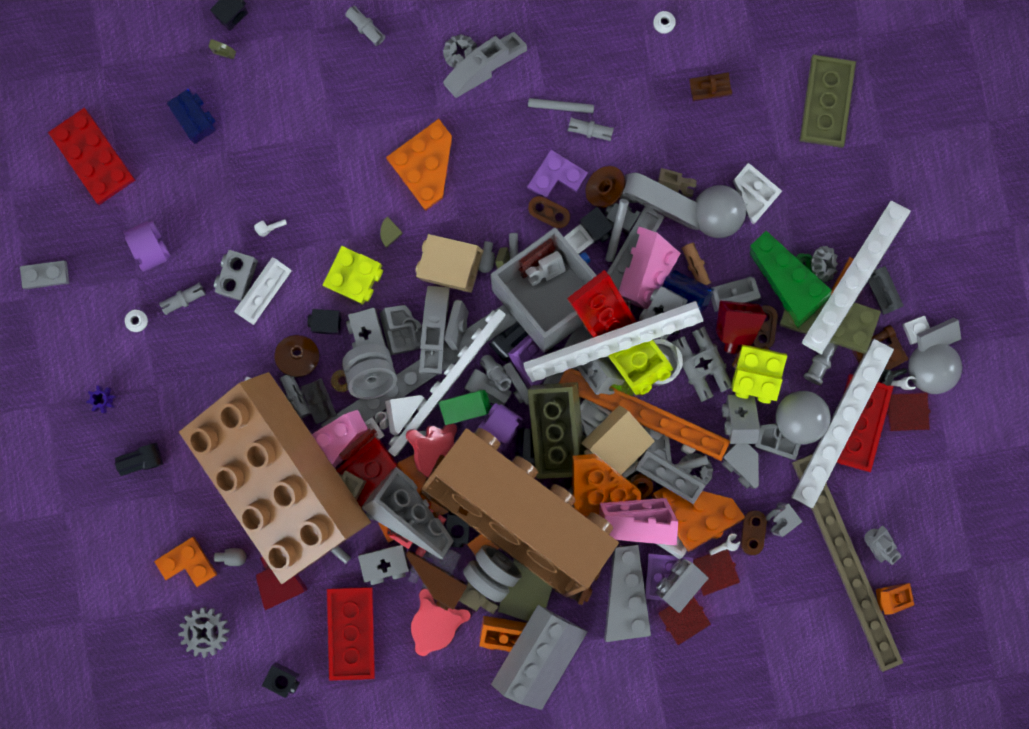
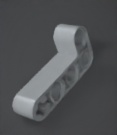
[620,173,699,230]

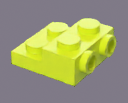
[322,246,383,305]
[608,340,674,395]
[731,344,787,404]

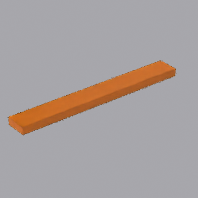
[559,368,730,461]

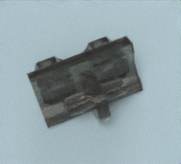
[301,378,337,424]

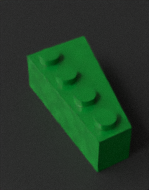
[750,231,832,328]

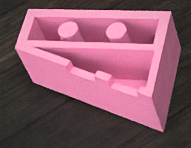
[619,227,681,309]
[311,410,368,468]
[599,498,678,546]

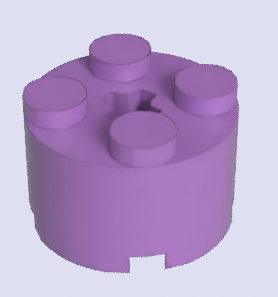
[123,220,171,272]
[477,403,524,453]

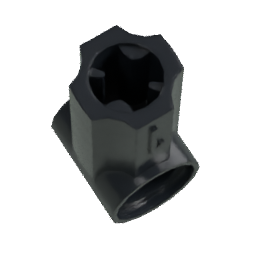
[489,321,529,361]
[515,428,536,468]
[115,443,164,476]

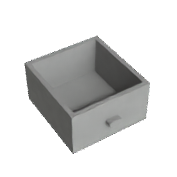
[491,228,597,353]

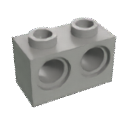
[214,250,258,301]

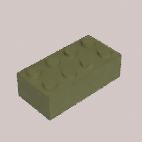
[528,382,585,479]

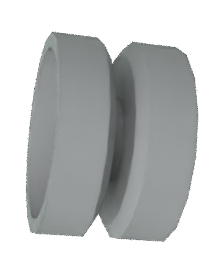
[342,343,397,399]
[463,545,522,602]

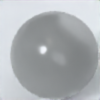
[695,185,746,238]
[908,344,962,394]
[776,391,830,444]

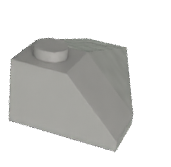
[362,467,454,559]

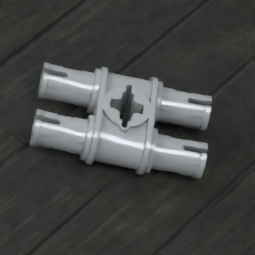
[672,326,732,402]

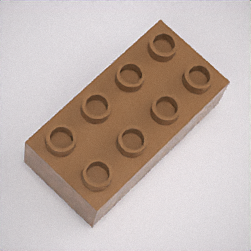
[179,372,371,584]
[421,428,619,598]

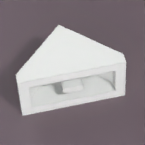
[385,395,424,435]

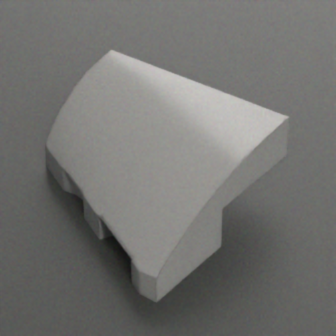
[380,305,422,355]
[752,423,801,460]

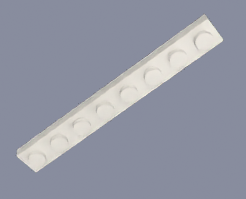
[802,201,911,355]
[523,301,703,382]
[388,309,507,456]
[791,339,894,508]

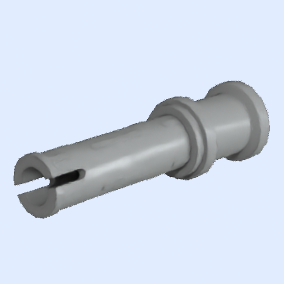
[803,342,838,385]

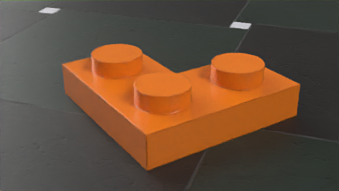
[154,537,218,587]

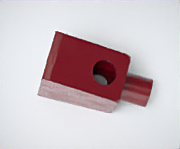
[716,300,767,354]
[256,557,308,610]

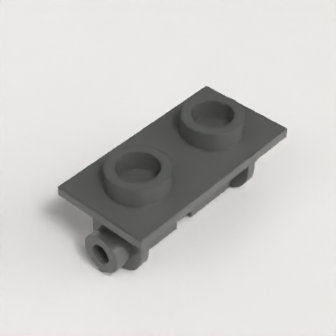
[868,266,904,315]

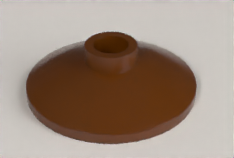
[585,166,625,208]
[274,335,319,377]

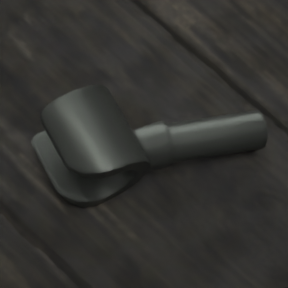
[879,368,907,386]

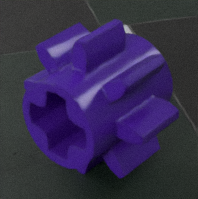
[86,386,117,413]

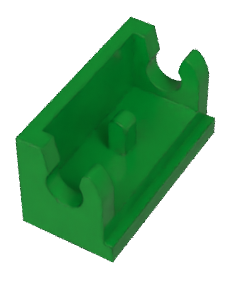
[438,390,492,425]

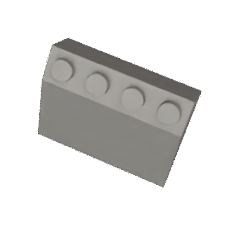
[491,605,588,710]

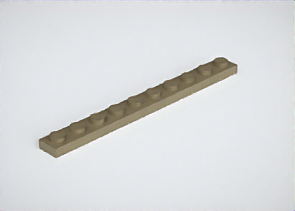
[791,454,903,672]

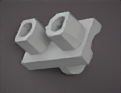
[864,526,901,565]

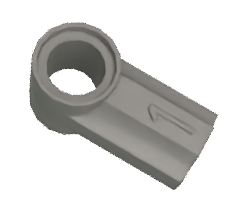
[464,369,512,405]

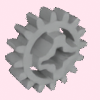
[178,607,230,658]

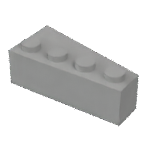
[604,543,651,642]

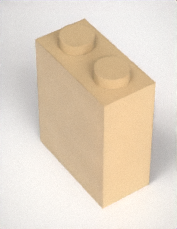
[416,234,484,293]
[581,405,655,475]

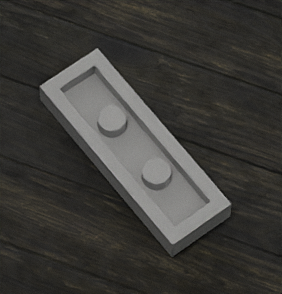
[635,449,706,504]

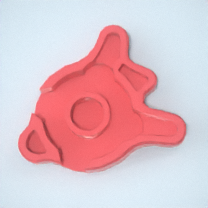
[406,423,457,478]
[411,588,471,656]

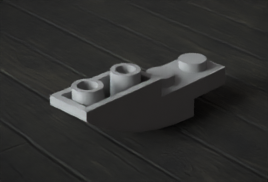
[443,32,527,98]
[419,286,450,375]

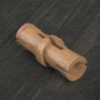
[681,243,711,289]

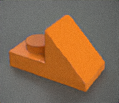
[876,583,914,615]

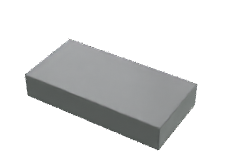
[916,318,961,352]

